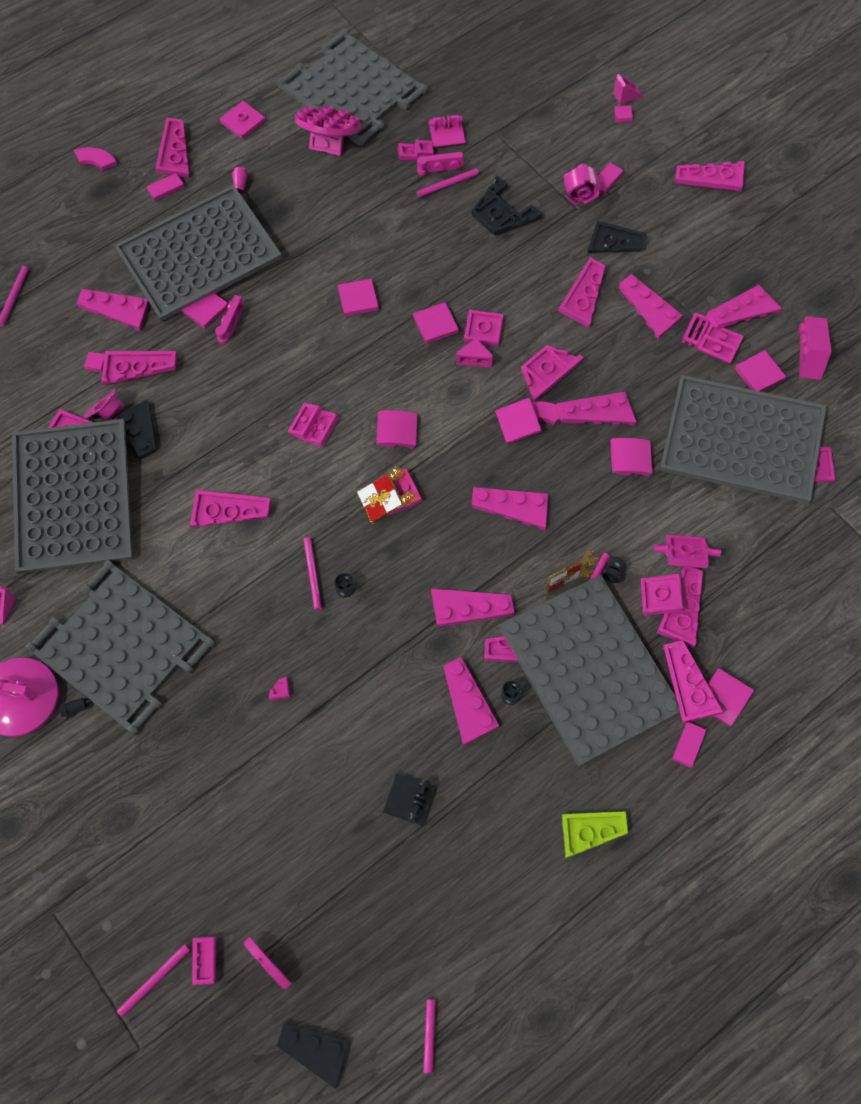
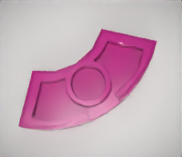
[74,147,117,171]
[531,402,560,426]
[244,937,291,990]

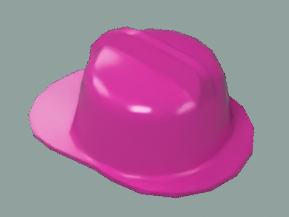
[84,389,124,419]

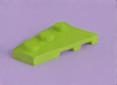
[562,812,628,859]

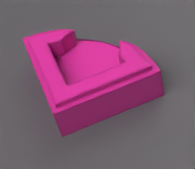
[269,677,290,701]

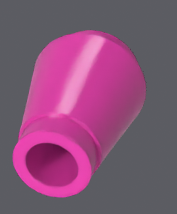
[232,167,249,194]

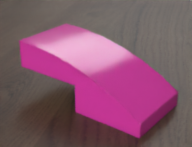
[398,140,434,161]

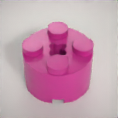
[564,164,601,205]

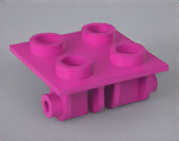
[429,114,465,147]

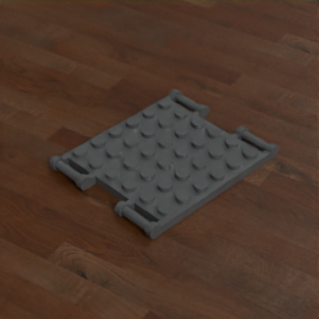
[276,29,428,147]
[24,560,216,736]

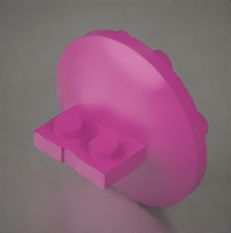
[295,106,361,156]
[0,658,59,737]

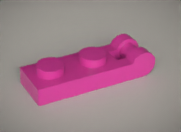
[417,152,463,176]
[215,295,244,345]

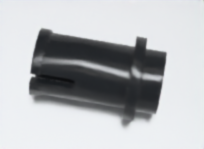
[59,697,87,718]

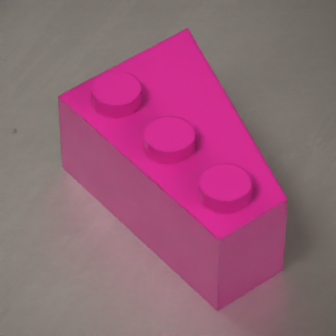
[798,316,831,380]

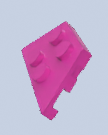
[521,345,584,402]

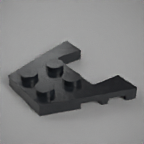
[471,175,542,235]

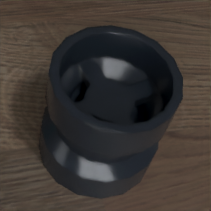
[602,557,627,583]
[334,573,355,598]
[501,680,522,705]

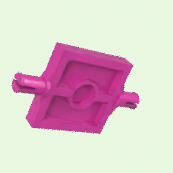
[653,535,721,568]

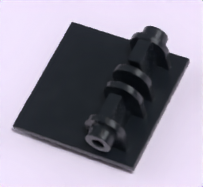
[383,773,436,826]

